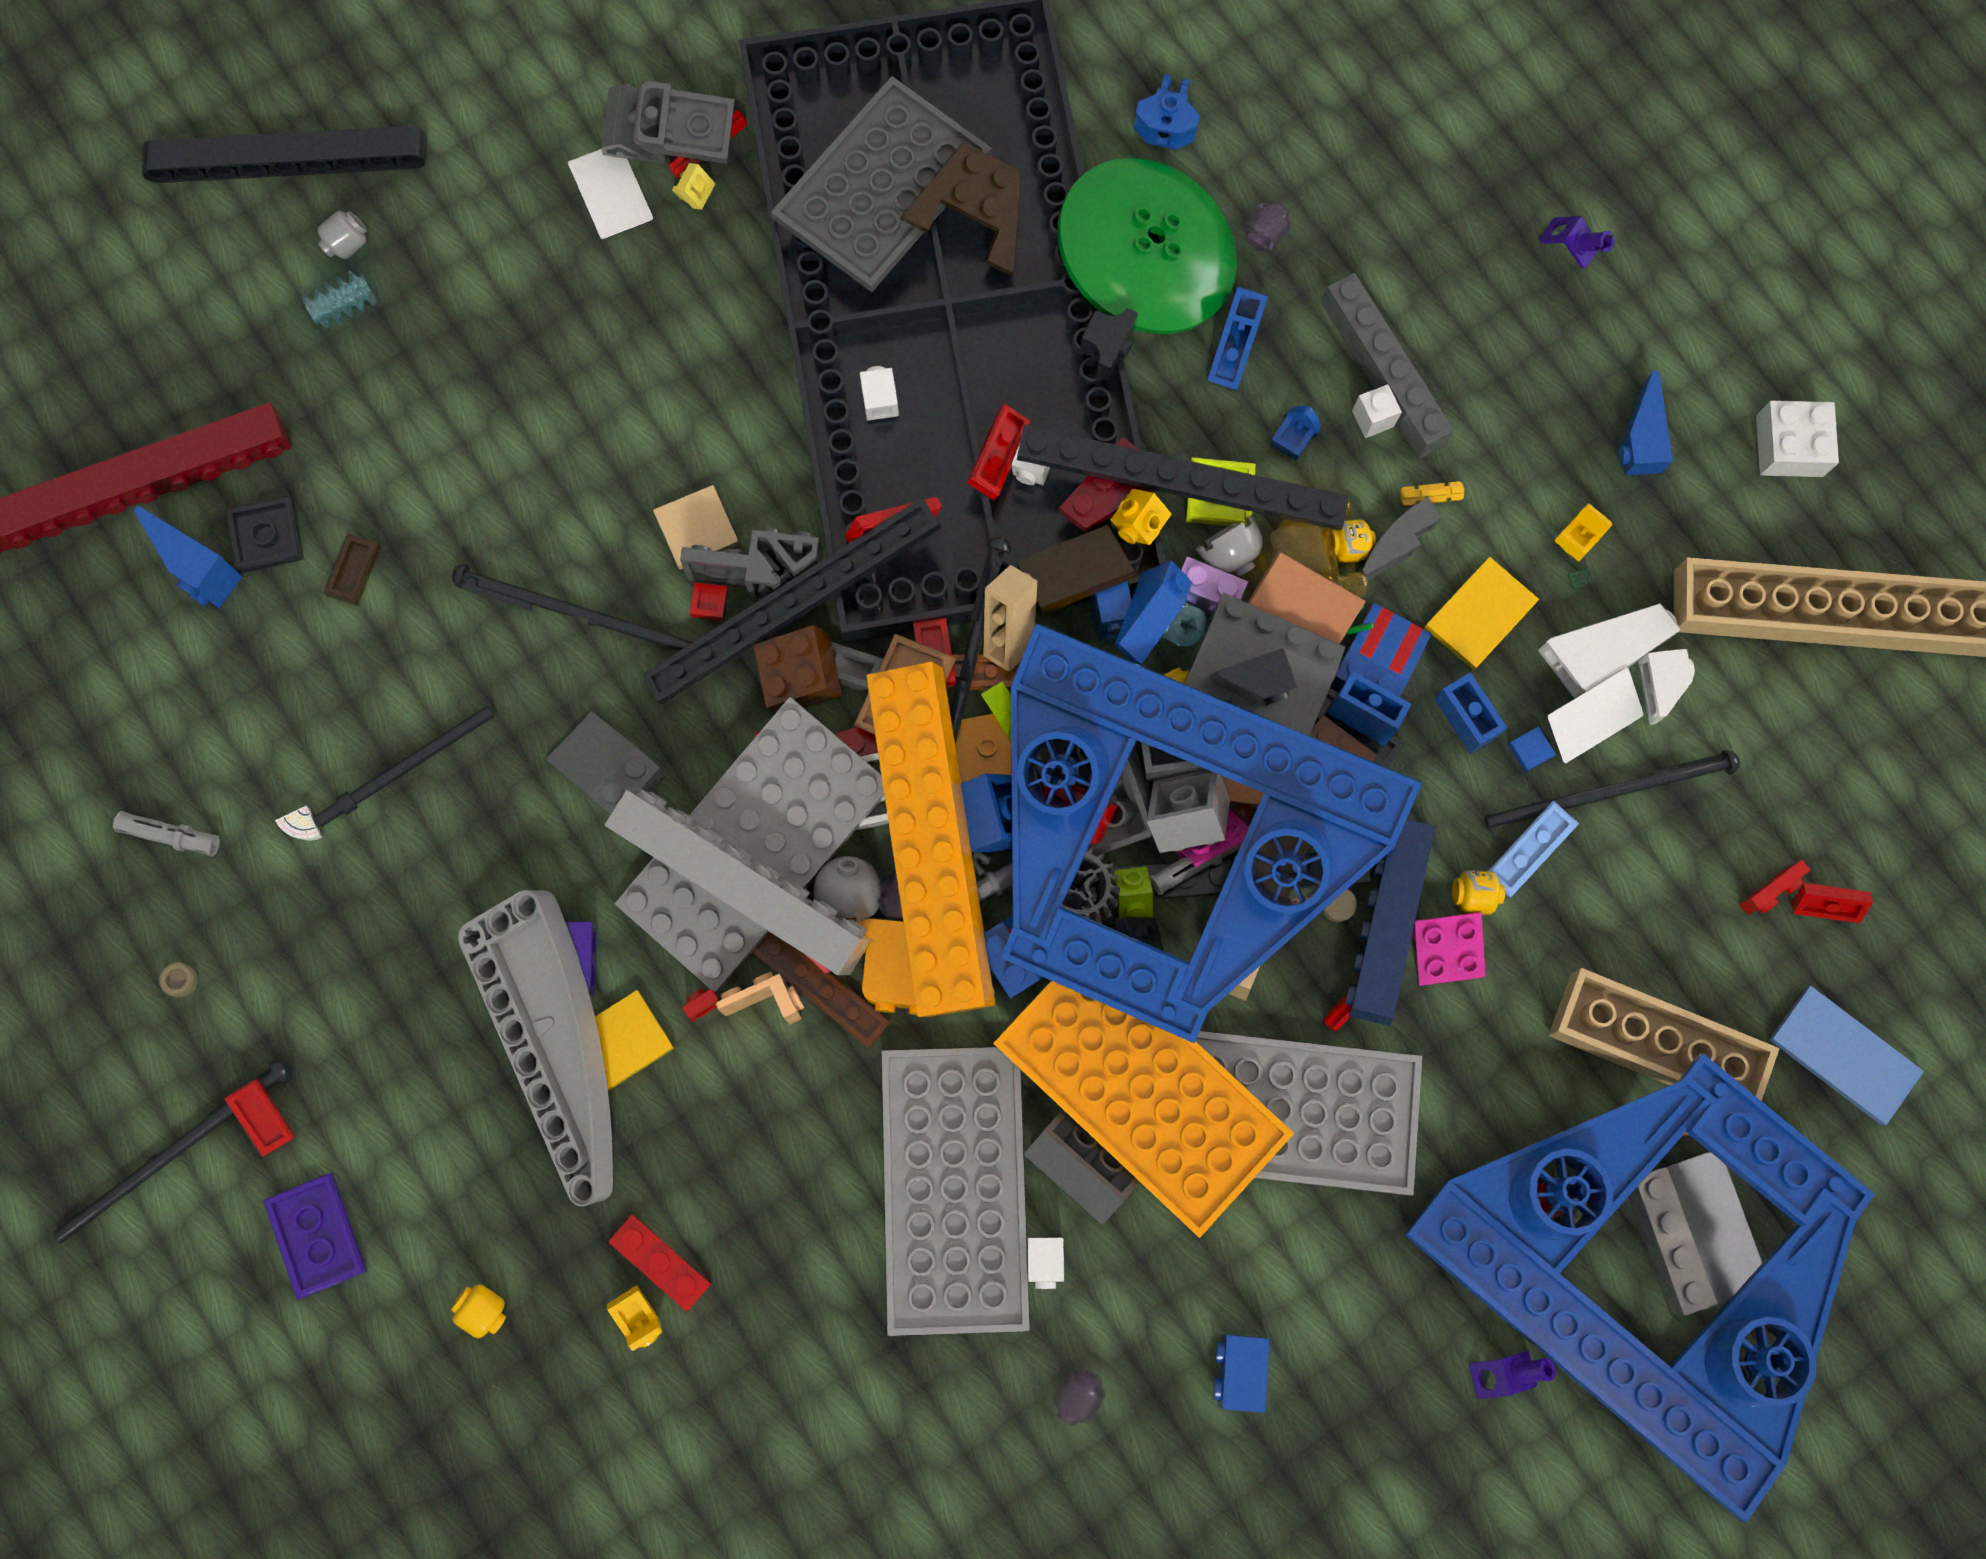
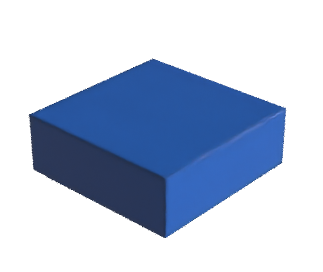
[1508,726,1556,773]

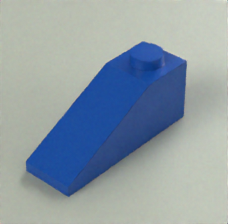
[1207,286,1269,390]
[1618,371,1673,476]
[1115,560,1192,665]

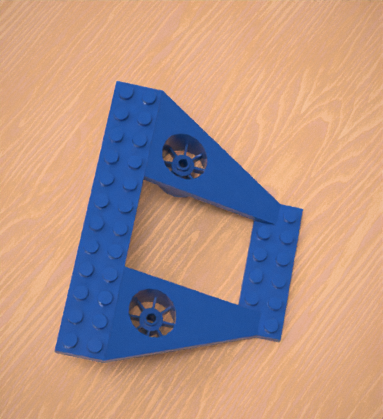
[1001,624,1422,1043]
[1404,1053,1875,1523]

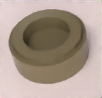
[1323,889,1357,922]
[159,962,198,998]

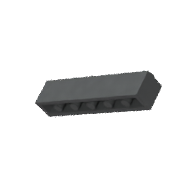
[1321,273,1454,459]

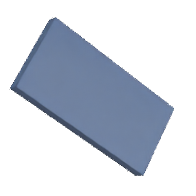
[1769,986,1924,1126]

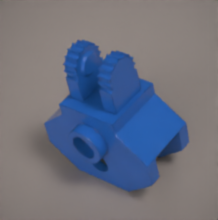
[1133,74,1200,150]

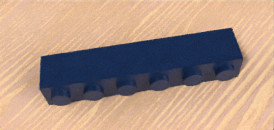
[1345,819,1436,1026]

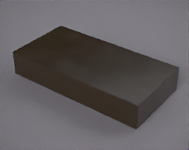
[324,534,381,606]

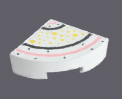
[275,806,323,841]

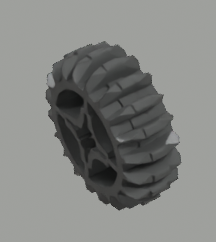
[1062,845,1120,924]

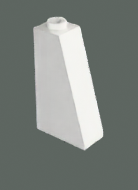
[1538,604,1681,698]

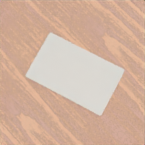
[568,149,653,239]
[1548,668,1644,763]

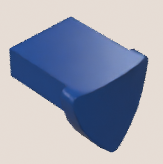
[1270,405,1321,461]

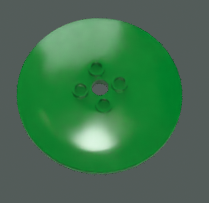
[1057,158,1237,335]

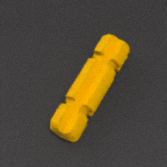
[1400,481,1464,506]

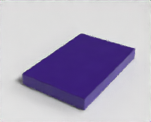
[263,1173,367,1300]

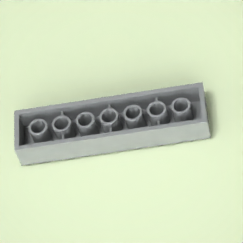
[605,789,872,975]

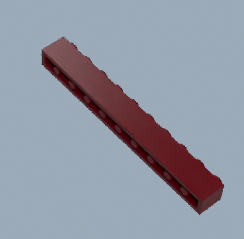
[0,402,292,552]

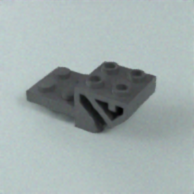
[601,81,735,164]
[680,527,823,601]

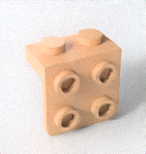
[716,972,804,1024]

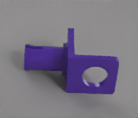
[1539,216,1615,268]
[1469,1351,1555,1399]

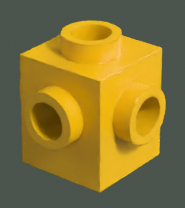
[1111,489,1171,545]

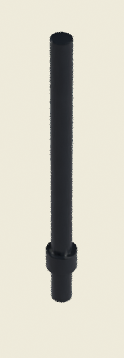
[314,706,495,827]

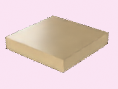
[653,485,739,570]

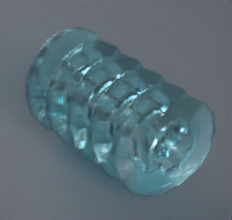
[301,271,377,329]
[1162,603,1207,647]

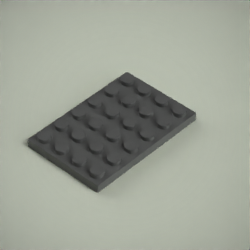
[771,76,992,292]

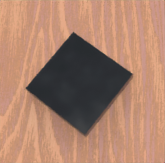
[225,496,304,574]

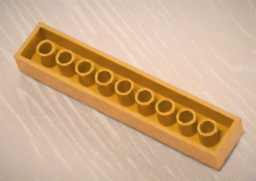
[866,661,996,1017]

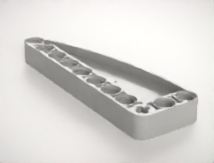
[458,890,613,1207]

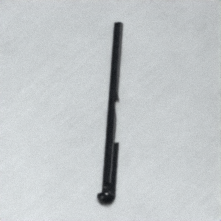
[950,537,1011,745]
[452,564,693,651]
[1485,750,1740,829]
[53,1060,292,1243]

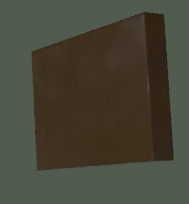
[1016,525,1135,615]

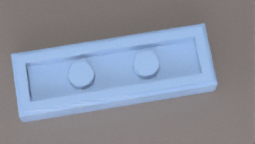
[1488,801,1579,898]

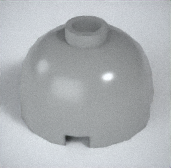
[1196,515,1263,576]
[813,856,881,922]

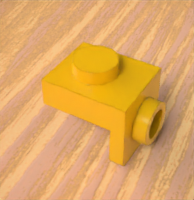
[1554,504,1612,562]
[606,1285,662,1351]

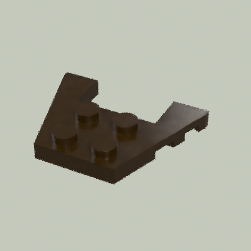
[900,142,1020,274]

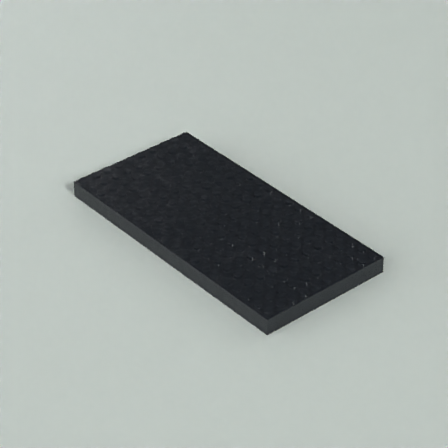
[739,0,1166,644]

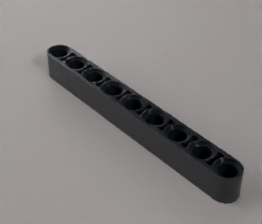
[142,126,425,183]

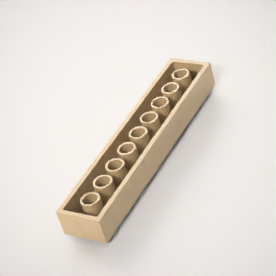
[1674,557,1986,657]

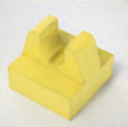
[672,163,716,210]

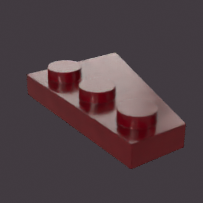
[1059,437,1154,532]

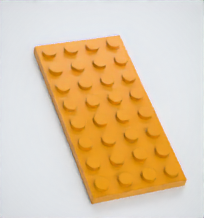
[993,981,1294,1238]

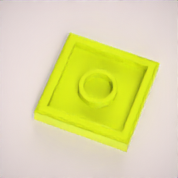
[1186,457,1256,526]

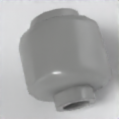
[318,211,367,259]

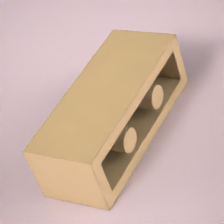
[983,565,1037,672]

